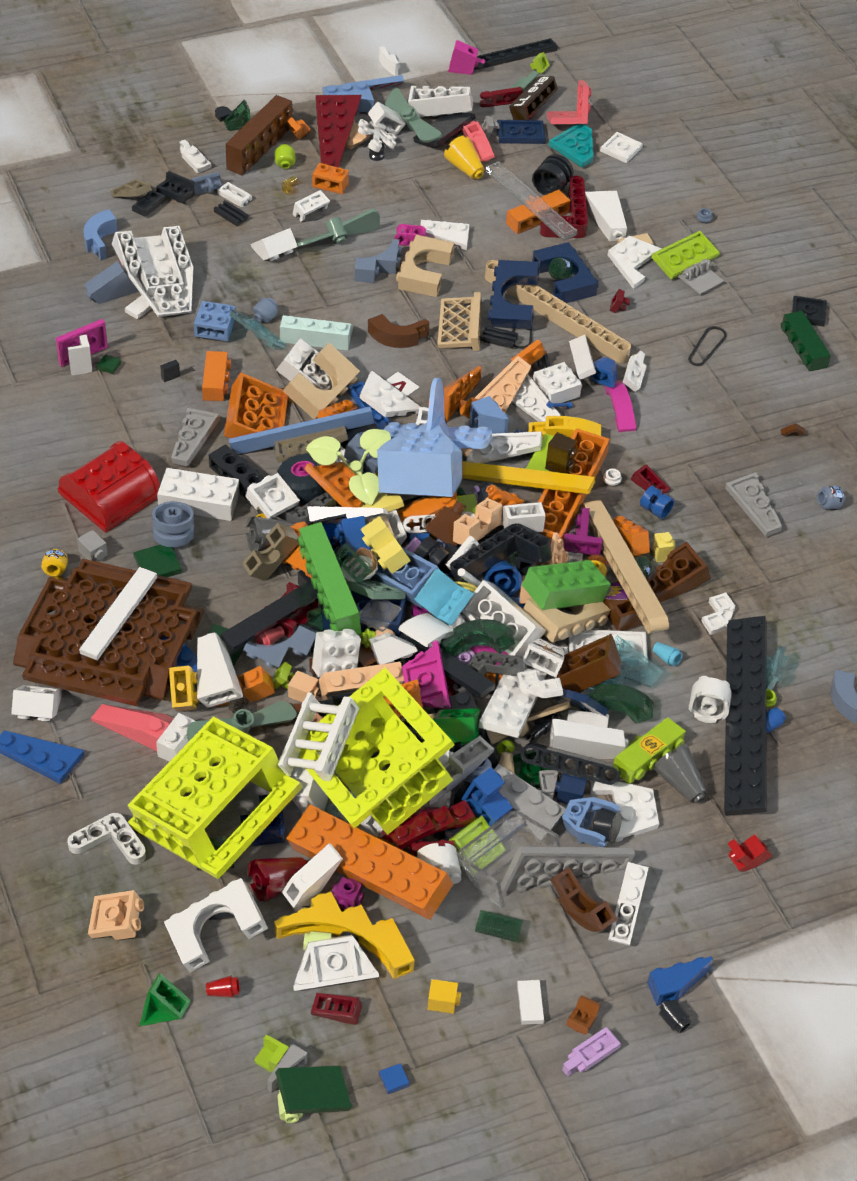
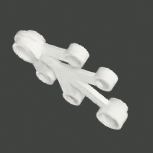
[357,119,397,152]

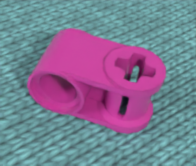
[394,224,426,246]

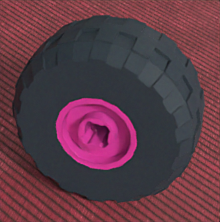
[277,453,327,504]

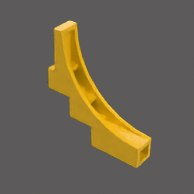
[274,892,415,979]

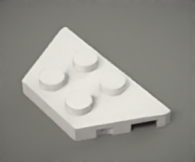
[360,371,420,417]
[293,935,379,991]

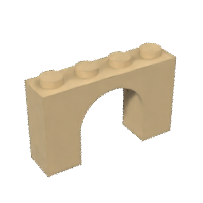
[396,235,454,297]
[283,343,360,419]
[523,598,611,643]

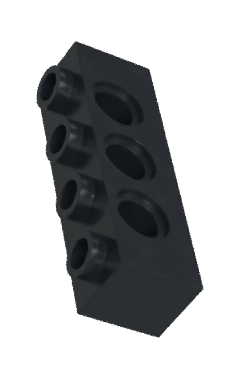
[208,444,264,502]

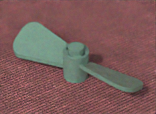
[385,88,442,142]
[296,209,380,246]
[187,701,297,742]

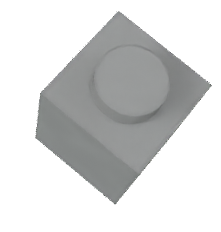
[77,530,108,562]

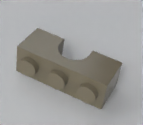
[242,523,299,581]

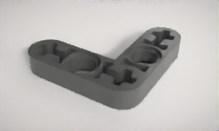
[276,492,337,525]
[453,651,525,694]

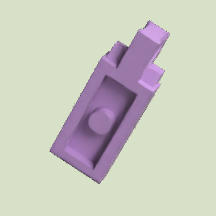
[562,1027,621,1077]

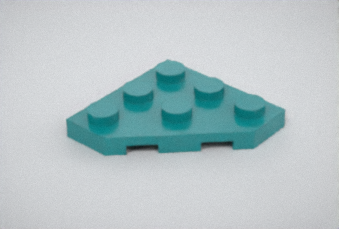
[548,124,593,168]

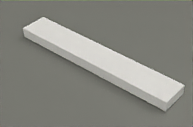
[79,567,157,660]

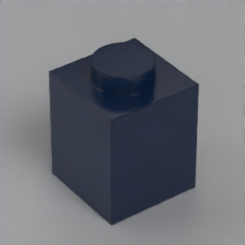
[554,774,587,804]

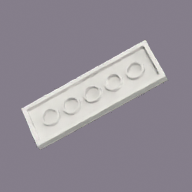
[479,663,548,738]

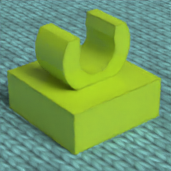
[530,52,550,74]
[272,662,295,689]

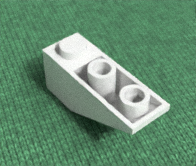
[282,844,343,908]

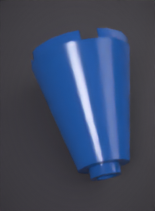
[483,560,522,598]

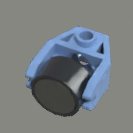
[562,797,622,847]

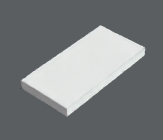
[568,630,648,667]

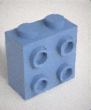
[194,301,236,341]

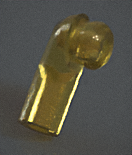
[281,176,297,194]

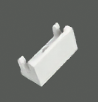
[293,190,330,222]

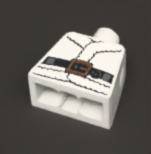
[522,639,564,677]

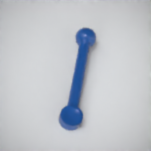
[546,401,573,409]

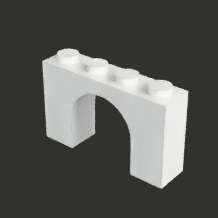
[164,878,268,973]

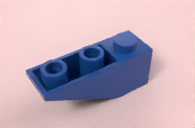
[647,956,713,1006]

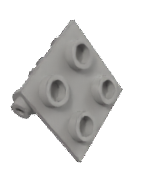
[678,259,724,295]

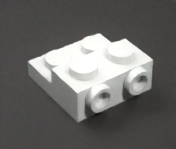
[246,473,300,519]

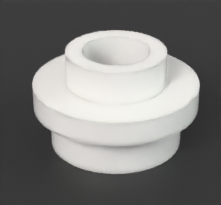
[603,469,622,486]

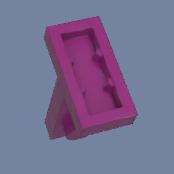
[563,507,602,556]

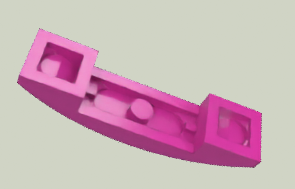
[604,379,636,432]

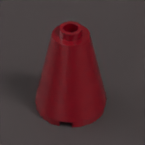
[248,857,308,902]

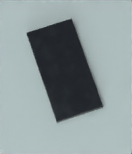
[413,112,476,147]

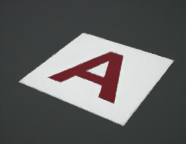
[385,372,419,396]

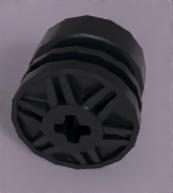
[532,154,574,195]

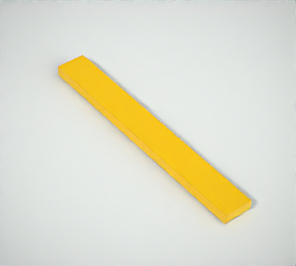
[462,461,595,494]

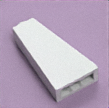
[585,191,627,241]
[197,633,243,708]
[549,719,628,760]

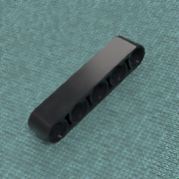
[521,742,621,785]

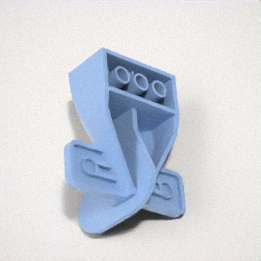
[377,377,492,497]

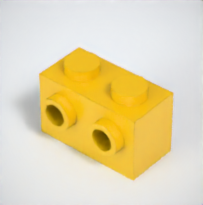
[169,666,200,712]

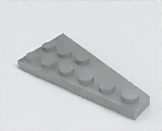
[497,846,635,897]

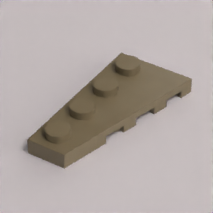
[274,426,348,463]

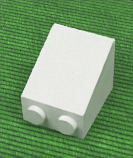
[282,750,335,813]

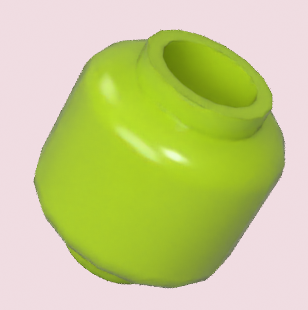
[275,144,296,169]

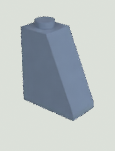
[84,261,139,304]

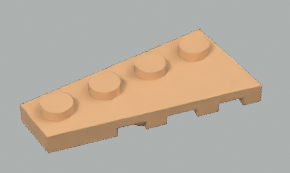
[475,356,531,413]

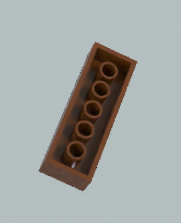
[225,95,293,176]

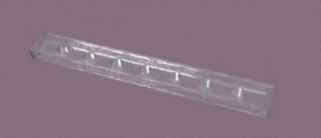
[486,161,577,241]

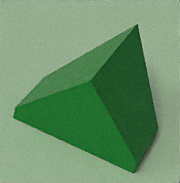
[139,973,191,1027]

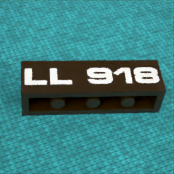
[509,76,558,120]

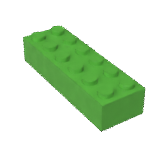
[297,522,361,635]

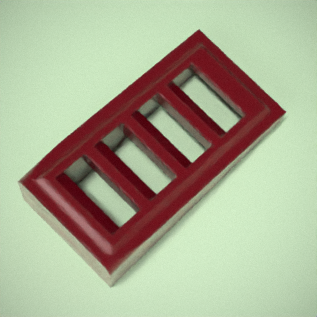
[631,464,671,495]
[310,993,362,1025]

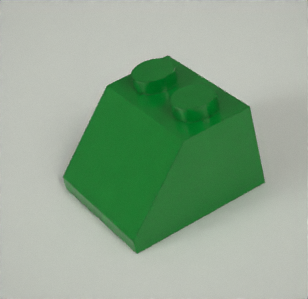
[433,708,480,745]

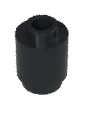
[659,999,692,1034]

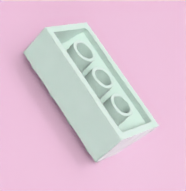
[280,315,353,350]

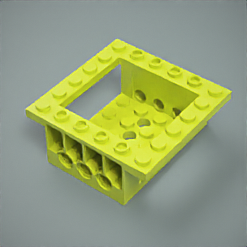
[298,668,454,835]
[128,716,303,879]

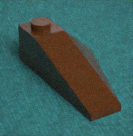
[647,542,711,603]

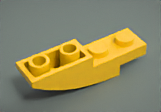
[529,416,601,438]

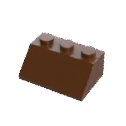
[557,634,622,693]

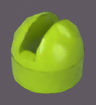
[497,740,515,755]

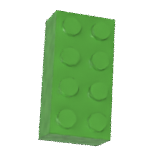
[522,560,611,610]

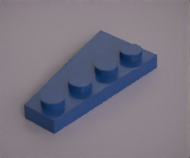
[0,730,85,784]

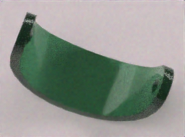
[307,606,323,632]

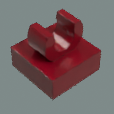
[610,289,630,313]

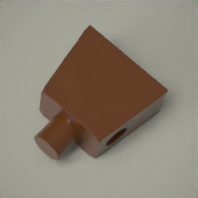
[423,501,466,546]

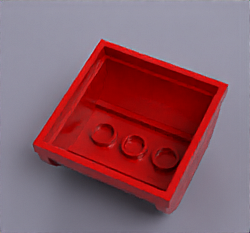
[57,441,160,533]

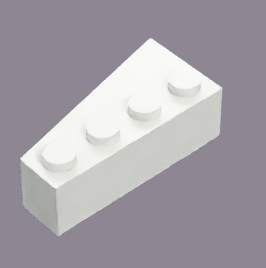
[408,86,473,118]

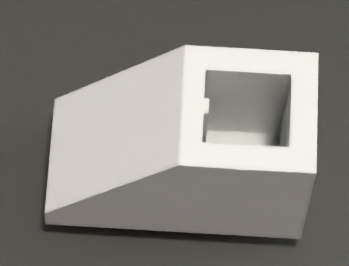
[369,632,417,665]

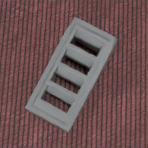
[267,1044,308,1093]

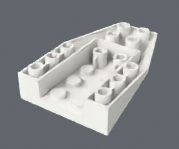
[112,226,193,317]

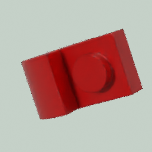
[728,834,773,872]

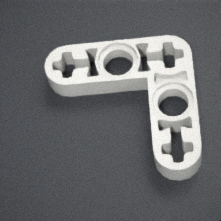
[67,813,146,865]

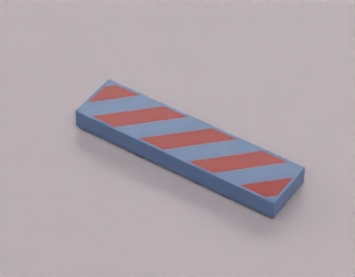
[345,75,404,90]

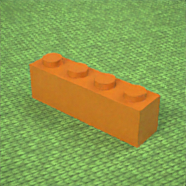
[506,190,570,234]

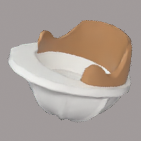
[341,548,378,582]

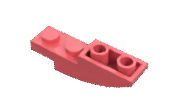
[461,121,495,162]

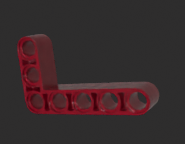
[540,175,588,238]

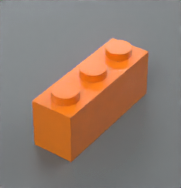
[202,351,231,401]

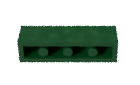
[781,311,831,372]

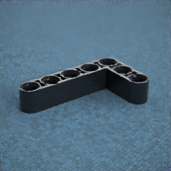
[450,523,552,583]

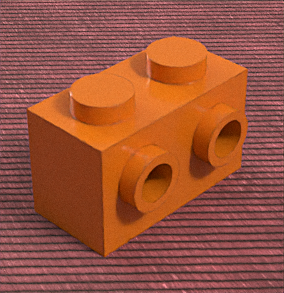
[312,163,349,194]

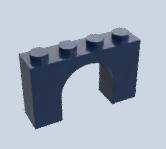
[532,242,599,303]
[488,260,540,329]

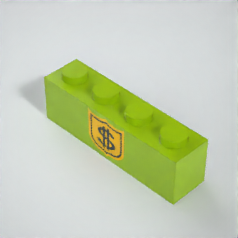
[611,717,686,784]

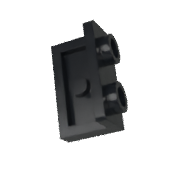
[156,171,195,203]

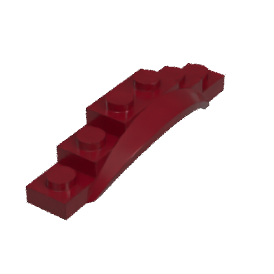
[376,800,476,850]

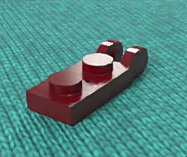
[480,87,522,108]

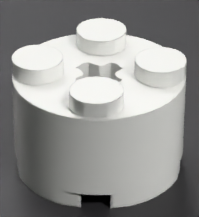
[689,676,732,723]
[416,843,461,884]

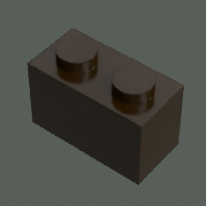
[545,432,577,474]

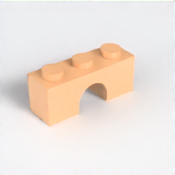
[453,498,503,545]

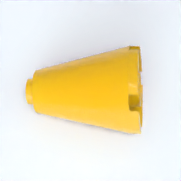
[444,136,485,179]

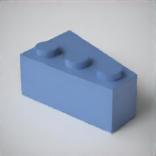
[322,82,374,114]

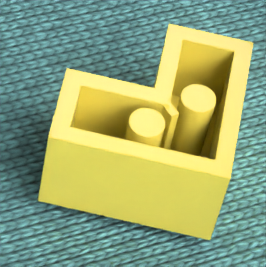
[361,516,411,574]

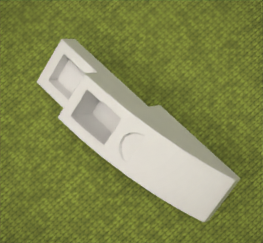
[608,862,649,946]

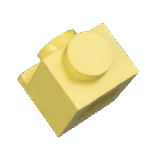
[652,532,675,562]

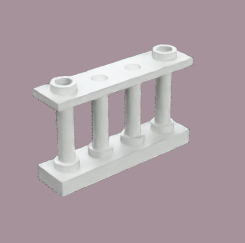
[278,692,359,781]

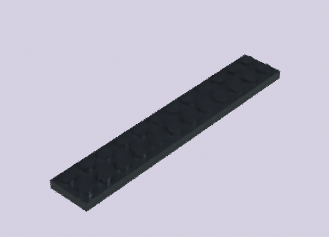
[724,616,767,816]

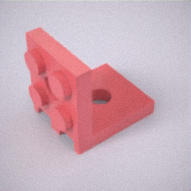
[546,80,591,124]

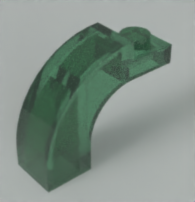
[441,619,515,657]
[580,684,654,724]

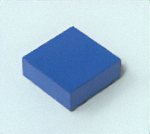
[379,1063,409,1094]

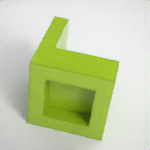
[254,1035,289,1073]

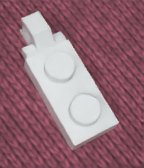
[179,140,211,174]
[622,350,647,392]

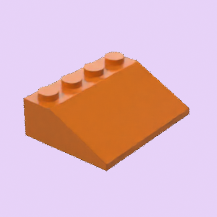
[224,372,288,438]

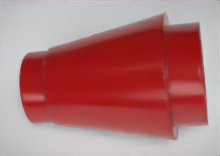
[206,975,240,998]

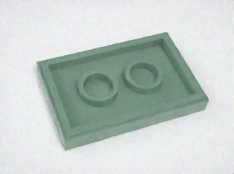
[345,579,406,599]

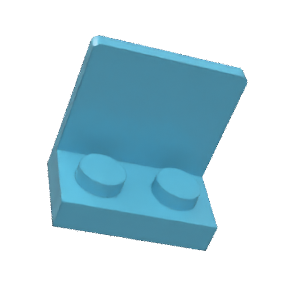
[414,569,473,626]

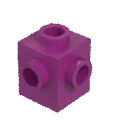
[332,877,364,911]

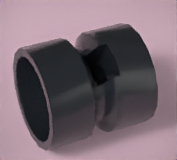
[414,536,450,568]

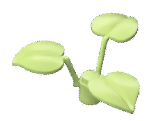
[306,429,391,506]

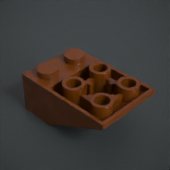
[603,581,642,631]

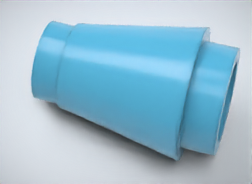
[653,642,683,667]

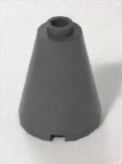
[246,516,296,552]
[653,744,707,803]

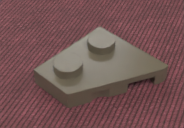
[110,179,152,197]

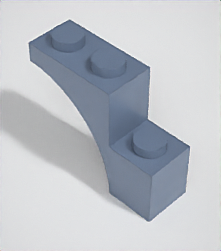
[354,239,402,283]
[243,624,318,668]

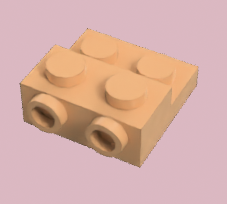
[88,890,144,940]

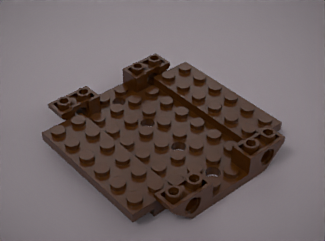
[13,559,205,706]

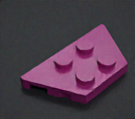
[402,640,451,709]

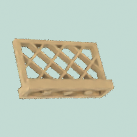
[437,292,482,351]

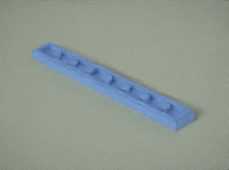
[229,407,374,455]

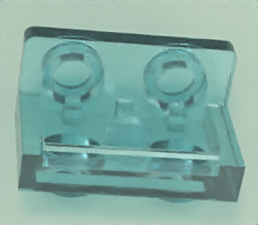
[767,646,787,690]

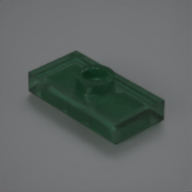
[475,910,523,942]

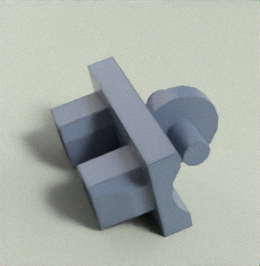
[191,171,222,195]

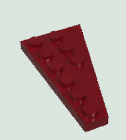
[315,95,362,168]

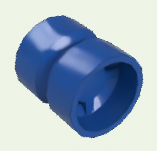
[640,486,675,519]

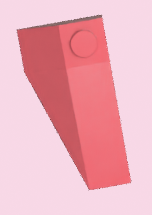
[91,704,174,751]

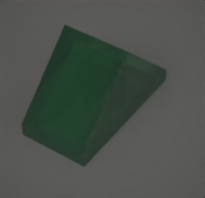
[223,100,250,131]

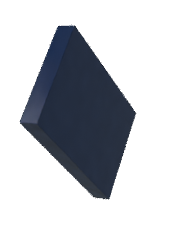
[497,120,545,144]
[552,688,608,717]

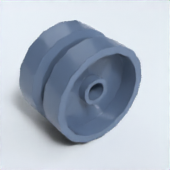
[152,501,194,547]

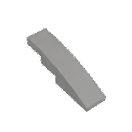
[427,736,494,806]

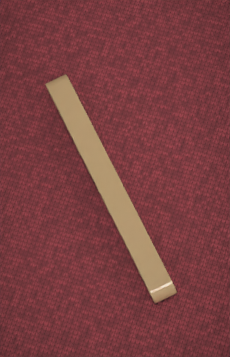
[485,260,631,363]
[581,500,669,634]

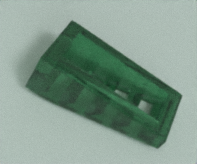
[334,543,372,584]

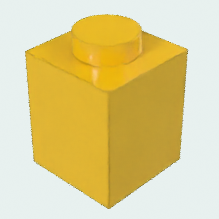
[427,979,461,1014]

